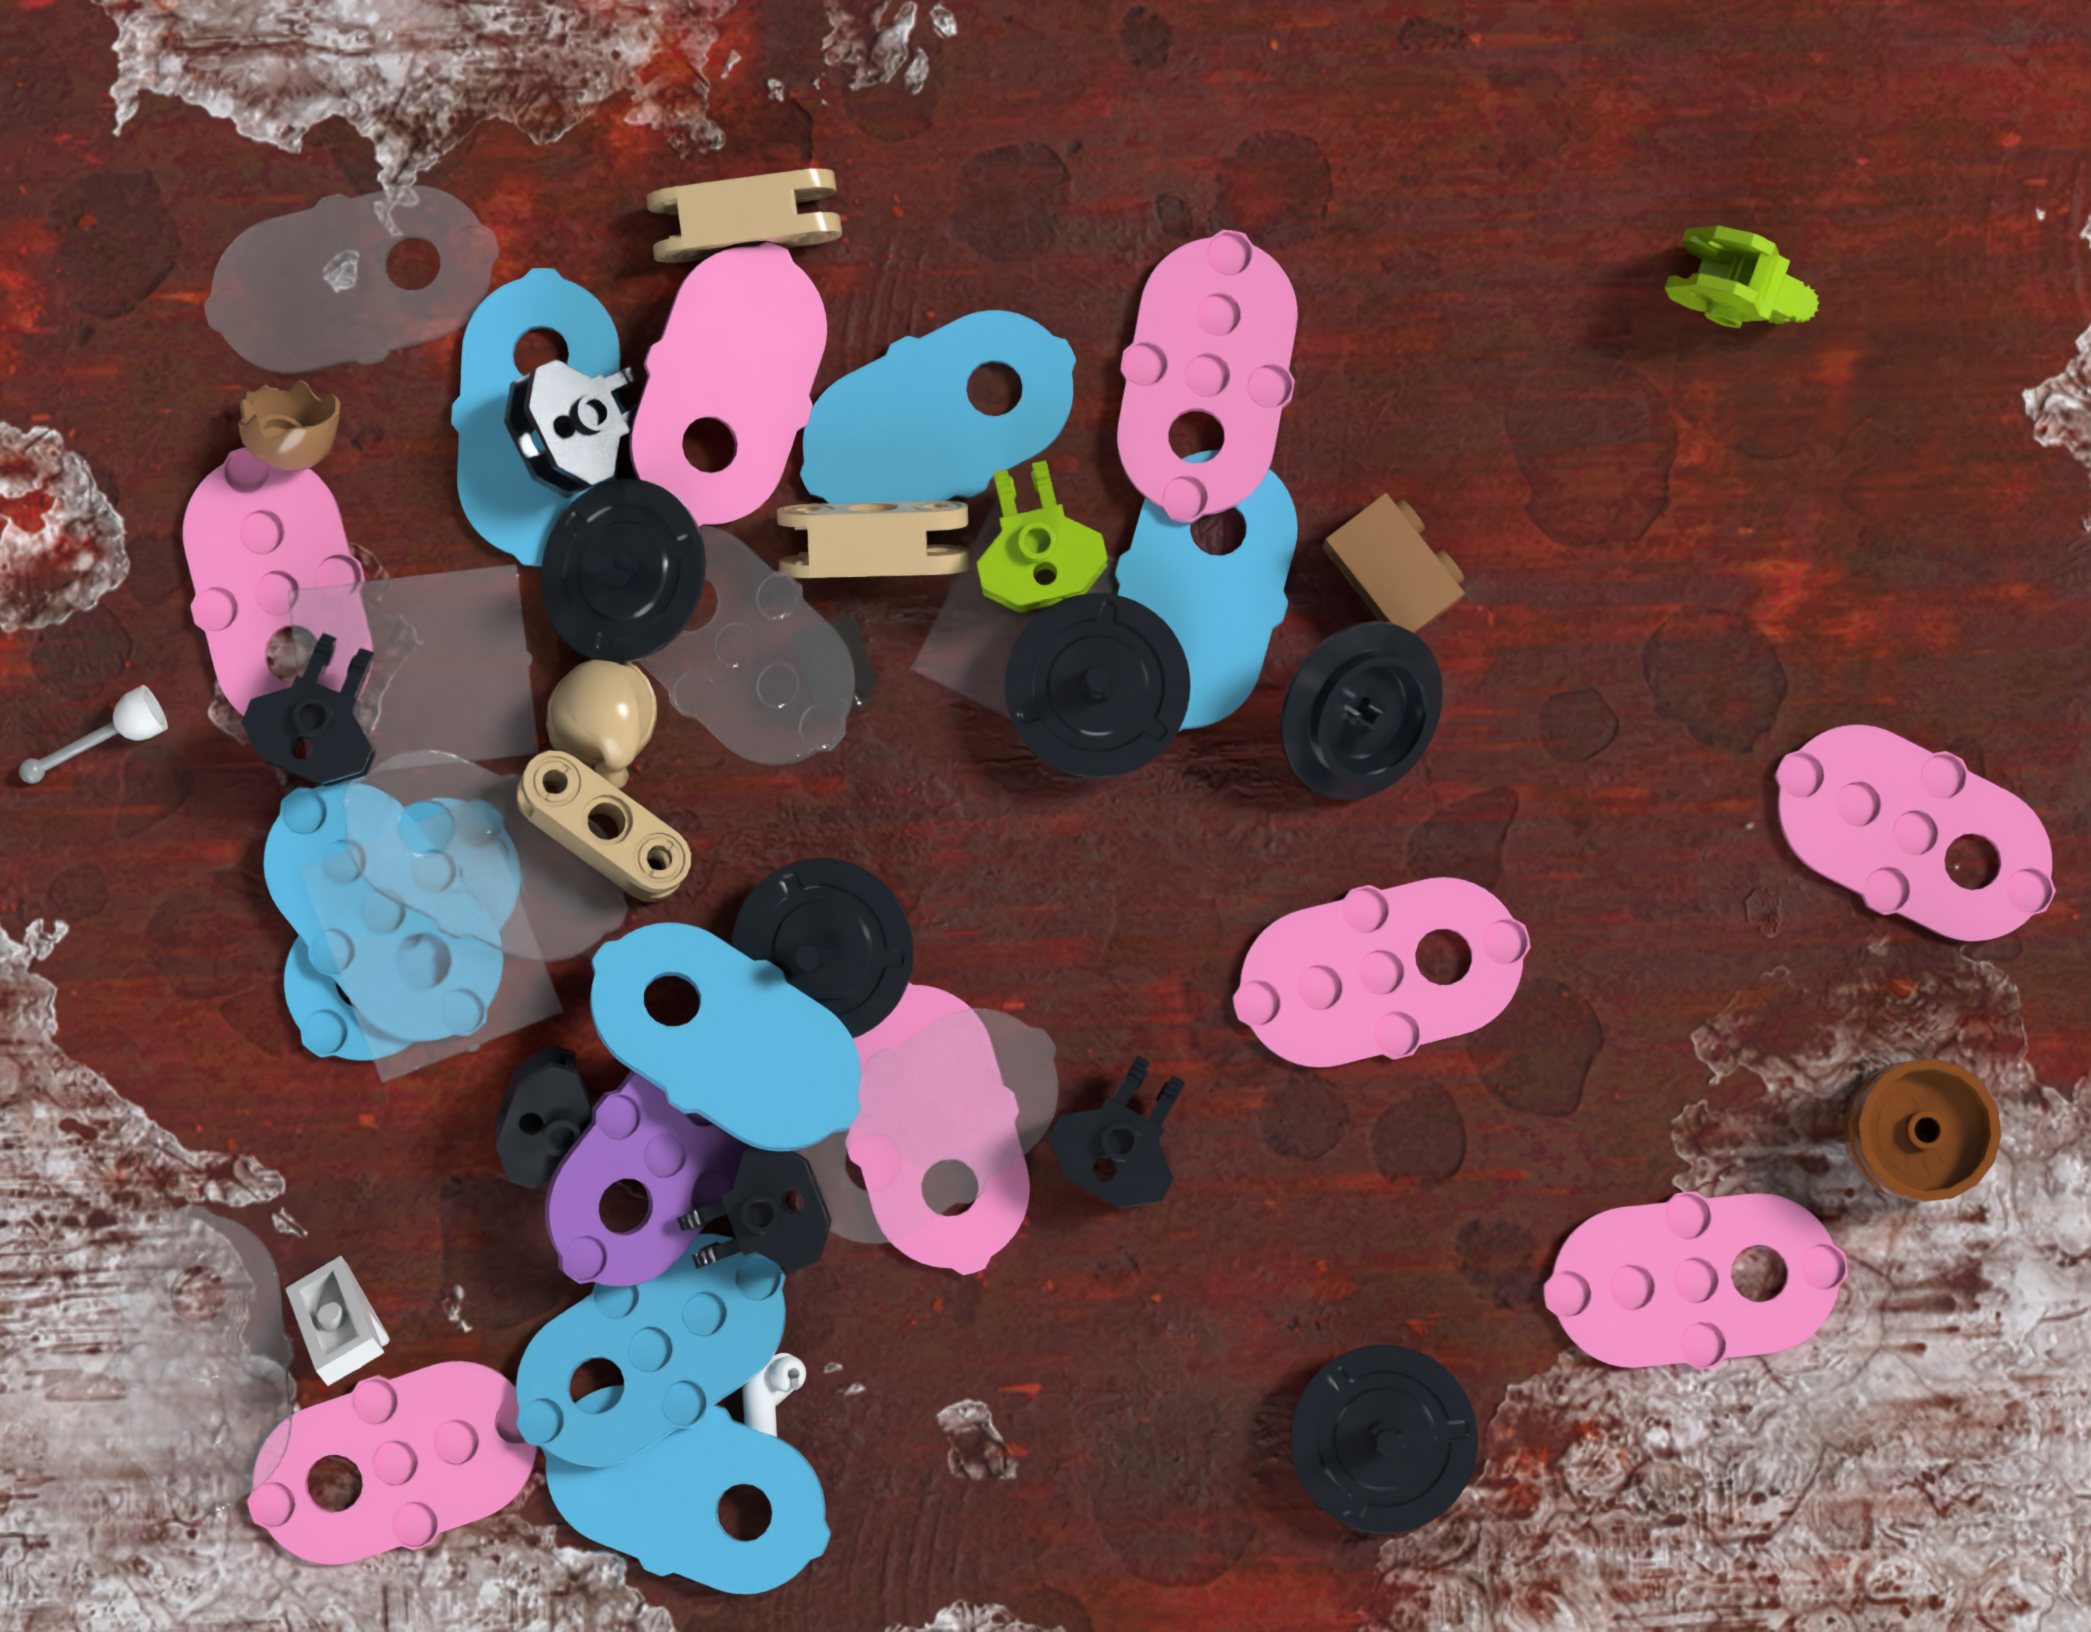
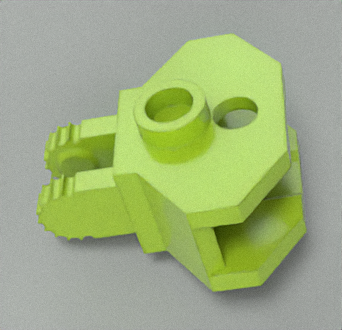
[1665,225,1820,328]
[977,460,1108,613]

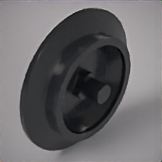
[541,479,706,663]
[1005,593,1191,778]
[1280,621,1443,800]
[731,858,914,1038]
[1290,1344,1478,1534]

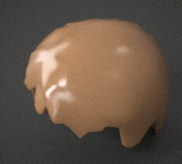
[238,380,340,471]

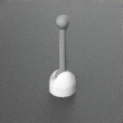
[19,685,168,784]

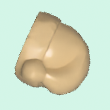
[546,659,657,789]

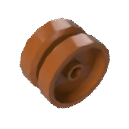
[1843,1059,2001,1202]

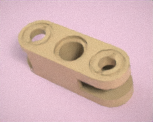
[646,169,842,263]
[777,501,970,578]
[516,750,691,902]

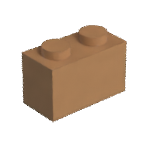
[1322,493,1465,635]

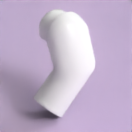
[742,1353,806,1437]

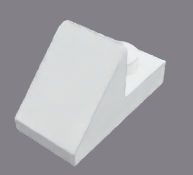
[285,1256,389,1386]

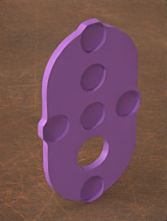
[545,1070,753,1287]

